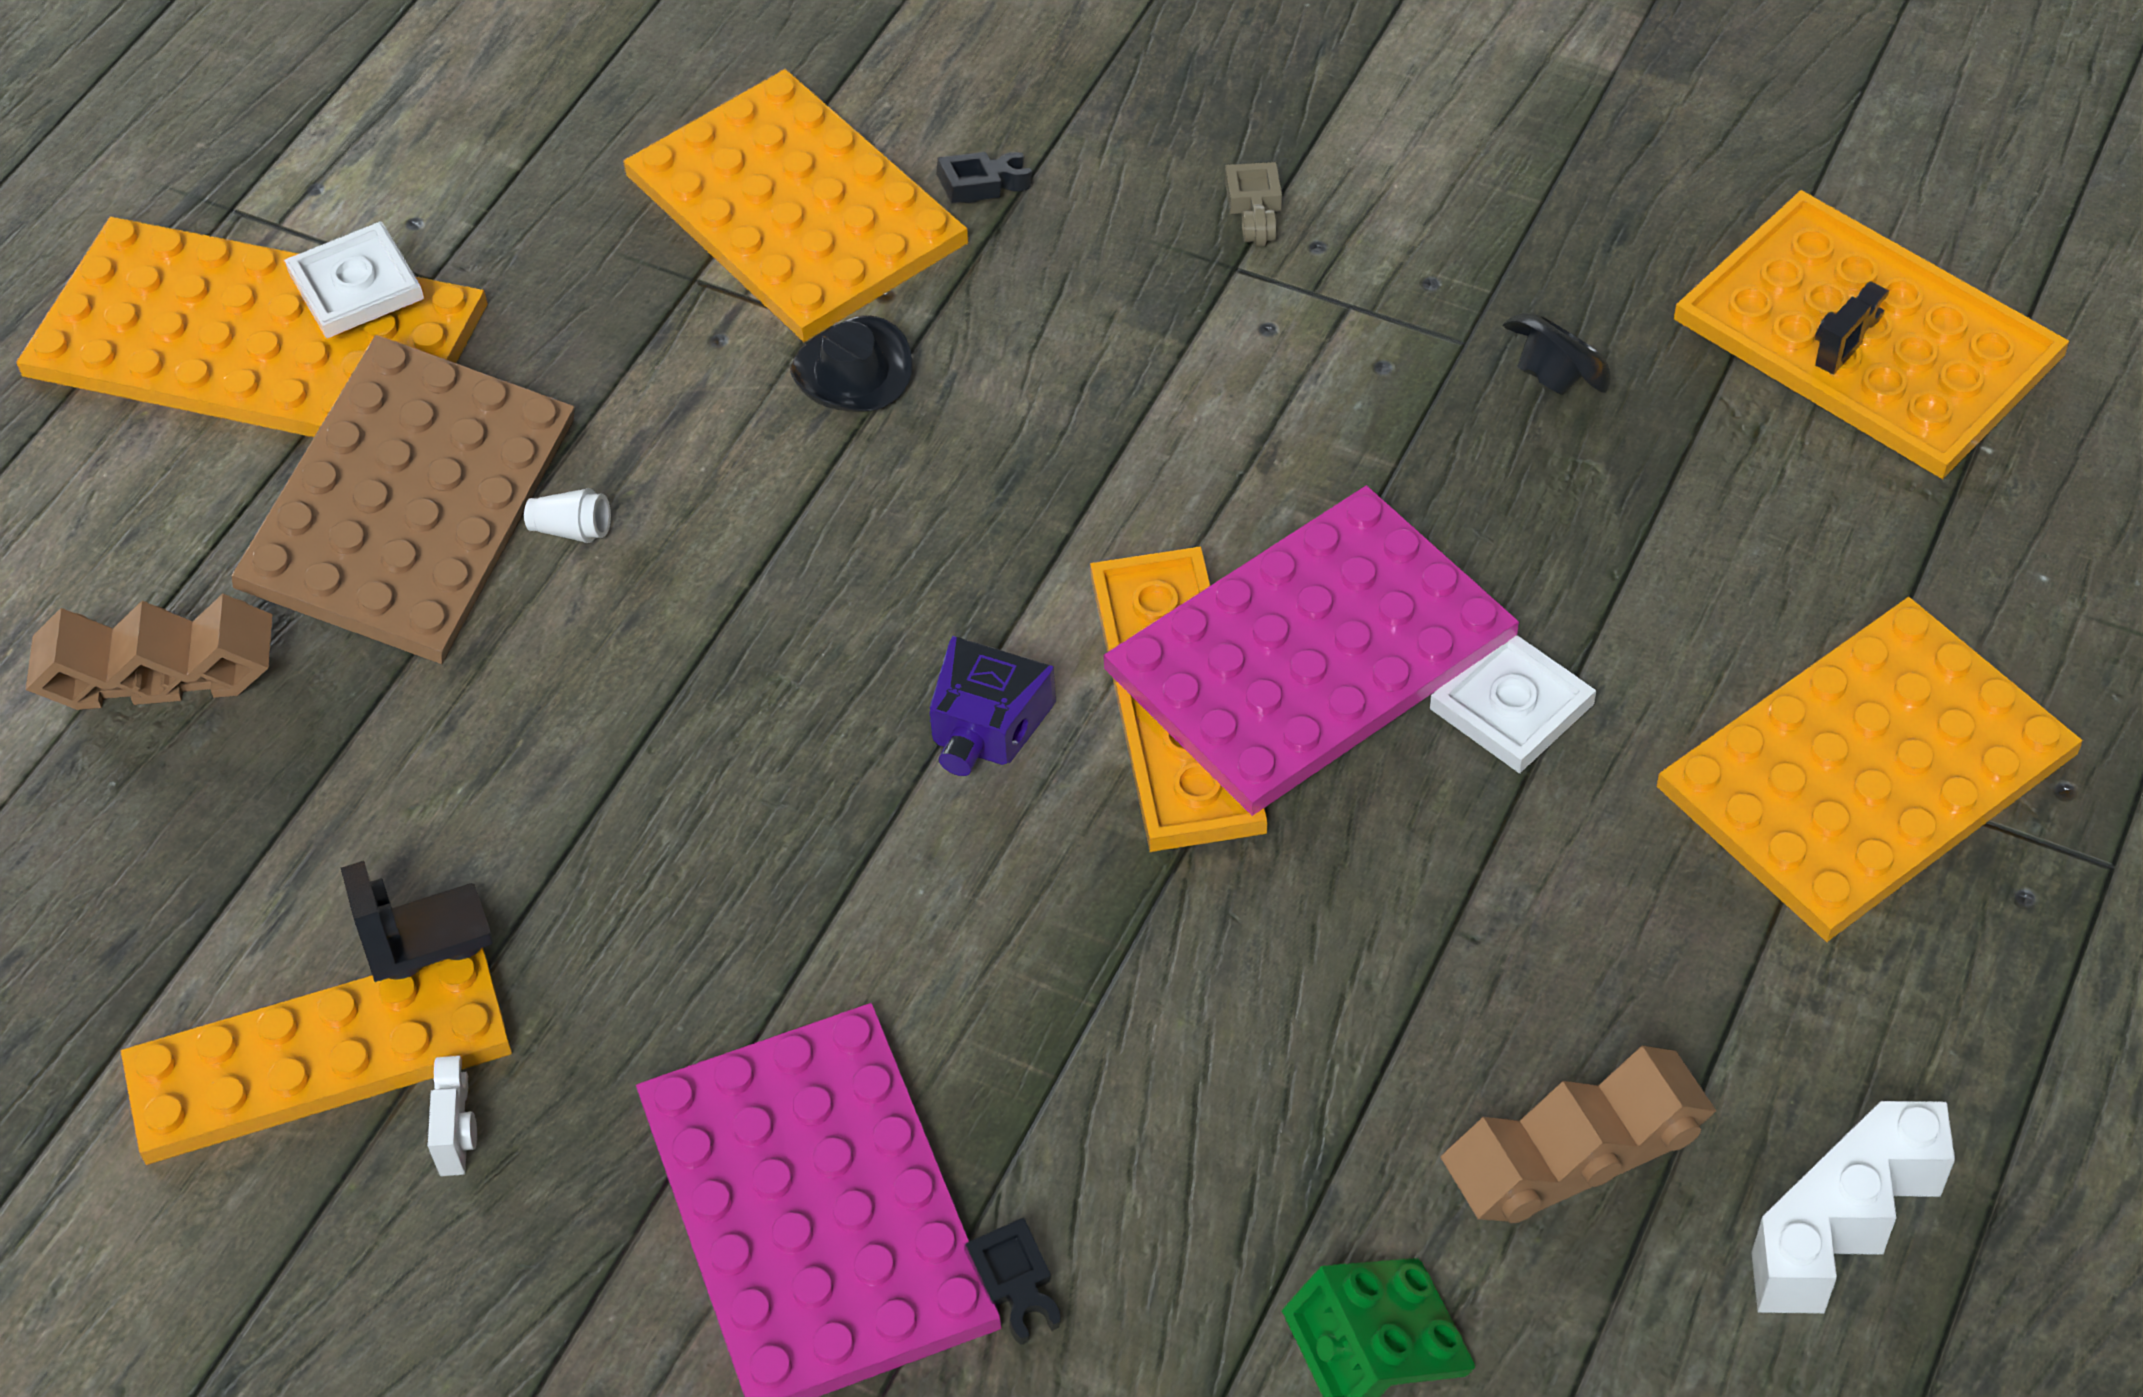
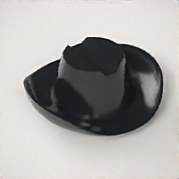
[1502,313,1611,395]
[790,315,912,412]

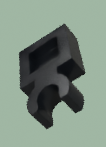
[936,152,1032,204]
[1815,281,1889,375]
[964,1217,1060,1345]

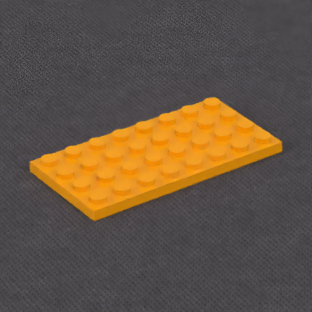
[16,217,488,437]

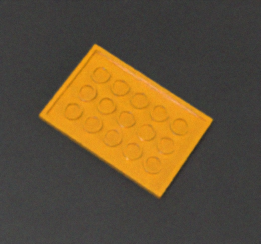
[623,69,968,342]
[1674,190,2069,479]
[1656,597,2083,942]

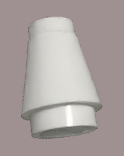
[524,488,611,543]

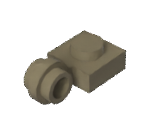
[1225,162,1282,247]

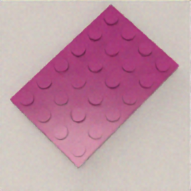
[1103,485,1519,816]
[636,1003,1001,1397]

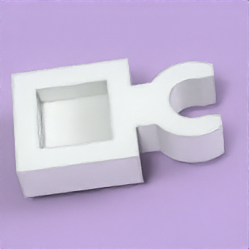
[428,1056,477,1176]

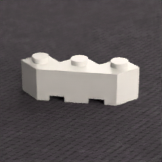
[1752,1101,1955,1313]

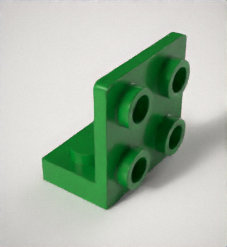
[1281,1258,1475,1397]

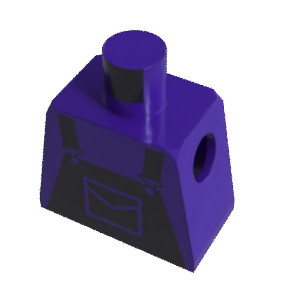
[929,636,1056,776]

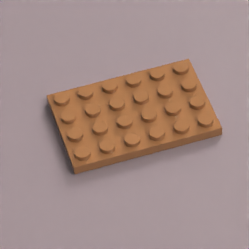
[232,335,575,664]

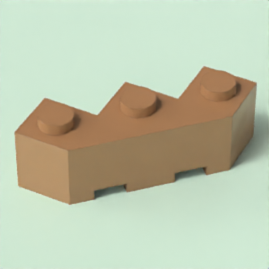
[26,594,273,710]
[1440,1046,1716,1223]

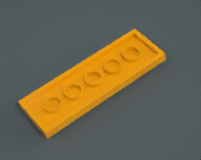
[1090,547,1267,852]
[120,948,512,1165]

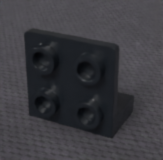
[341,861,494,982]

